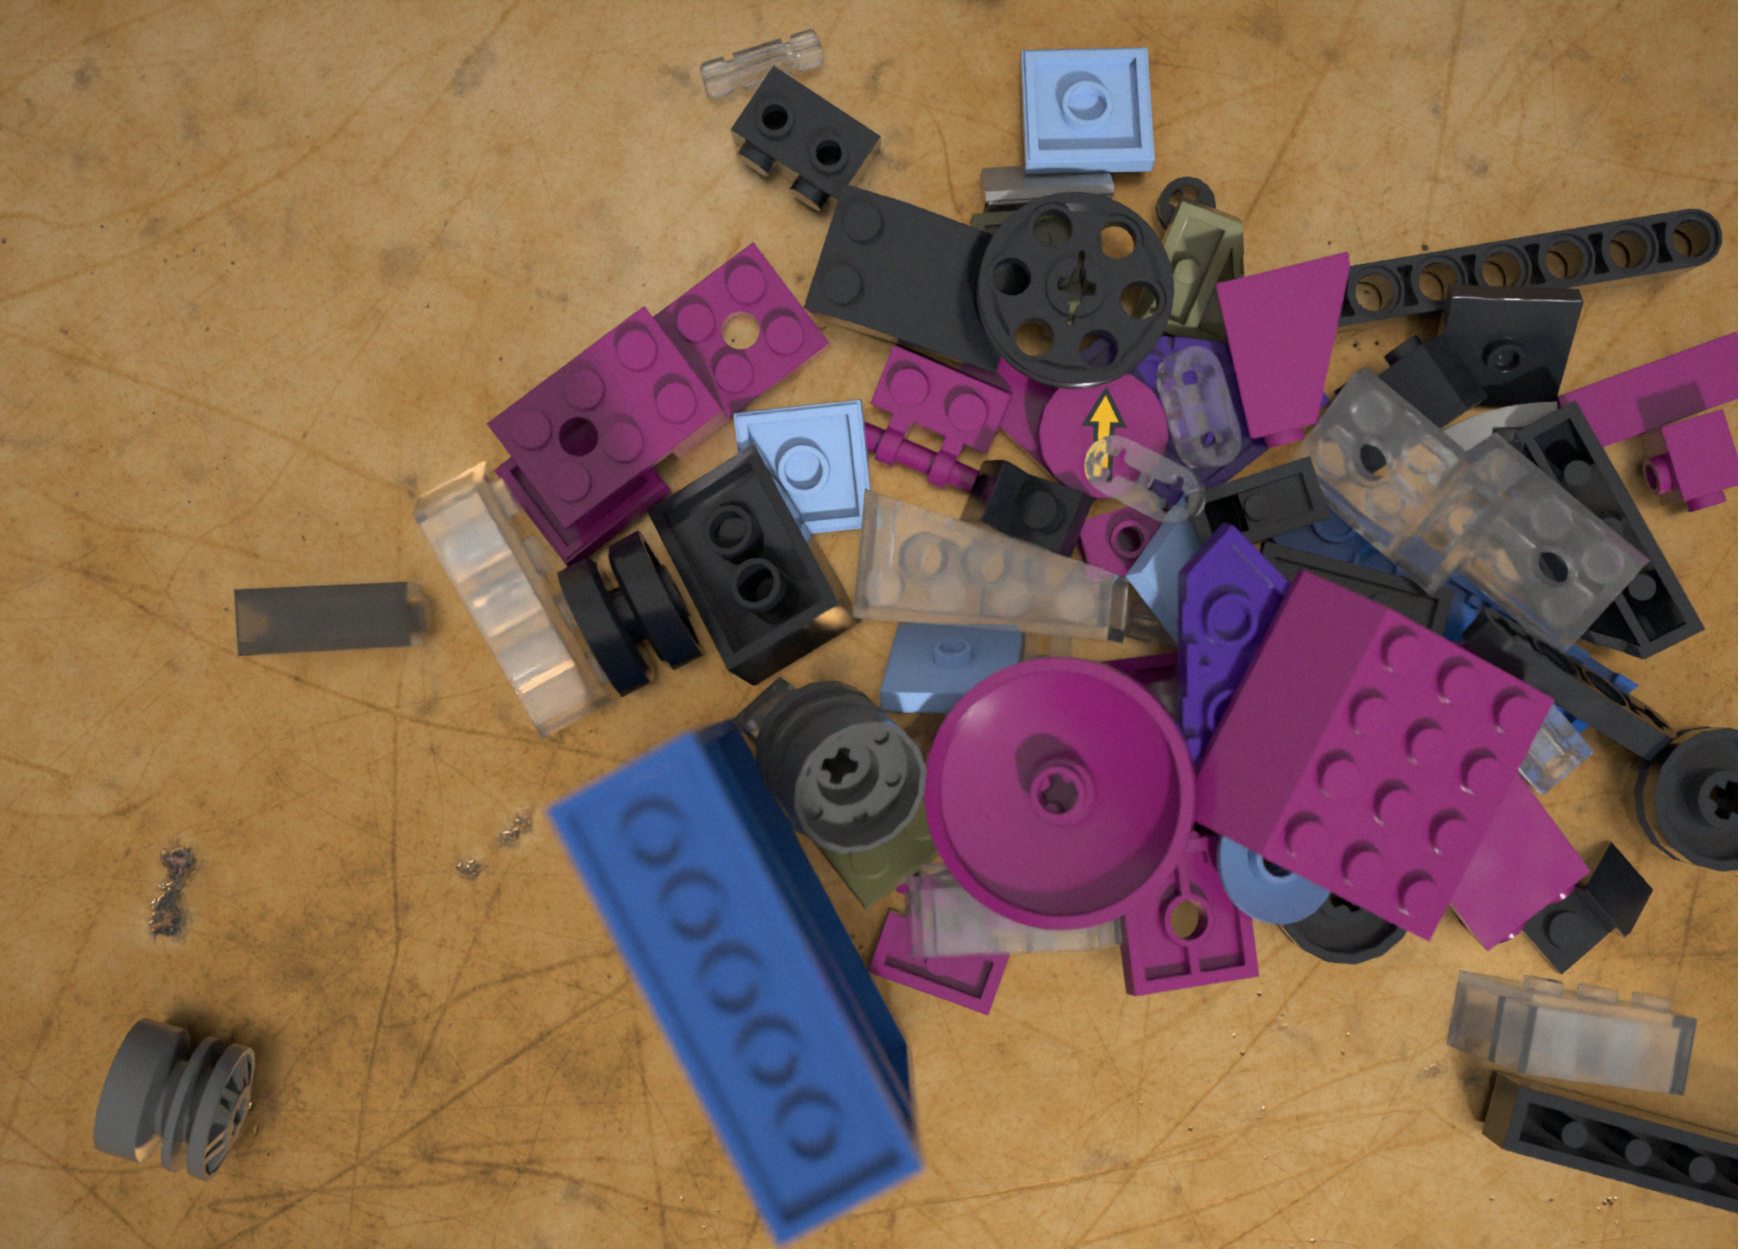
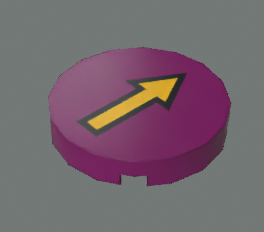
[1038,374,1169,499]

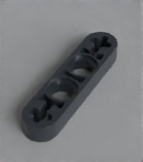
[1462,607,1677,761]

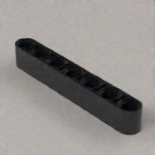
[1336,209,1722,334]

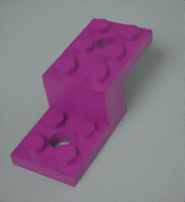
[487,242,830,530]
[1099,652,1259,996]

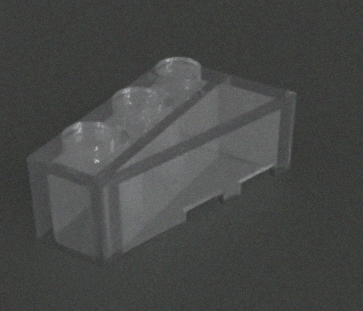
[904,863,1122,959]
[1446,970,1698,1096]

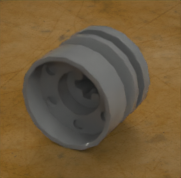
[755,681,927,854]
[93,1018,255,1182]

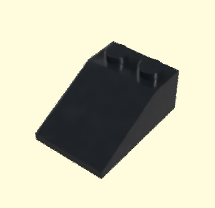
[803,183,1028,374]
[646,444,862,686]

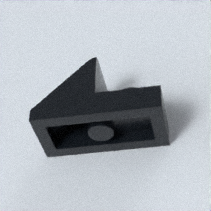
[1184,456,1331,547]
[960,460,1094,559]
[1520,841,1653,975]

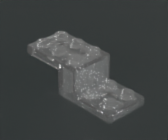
[1288,366,1650,654]

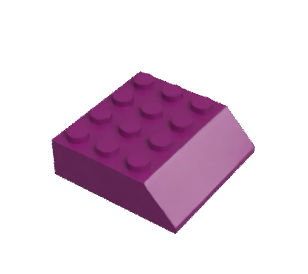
[1195,569,1555,942]

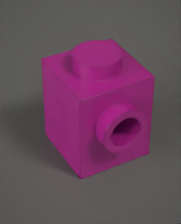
[1640,409,1738,512]
[1076,500,1167,587]

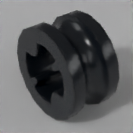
[1155,176,1216,232]

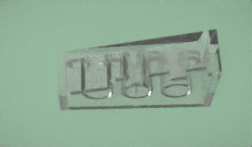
[412,461,611,739]
[853,489,1129,643]

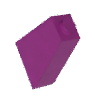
[1216,252,1350,448]

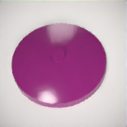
[924,657,1197,931]

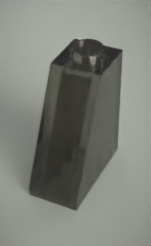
[234,582,432,657]

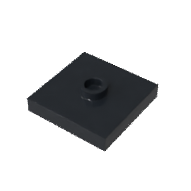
[1437,285,1584,406]

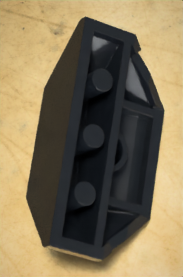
[1489,400,1705,660]

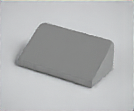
[980,165,1115,213]

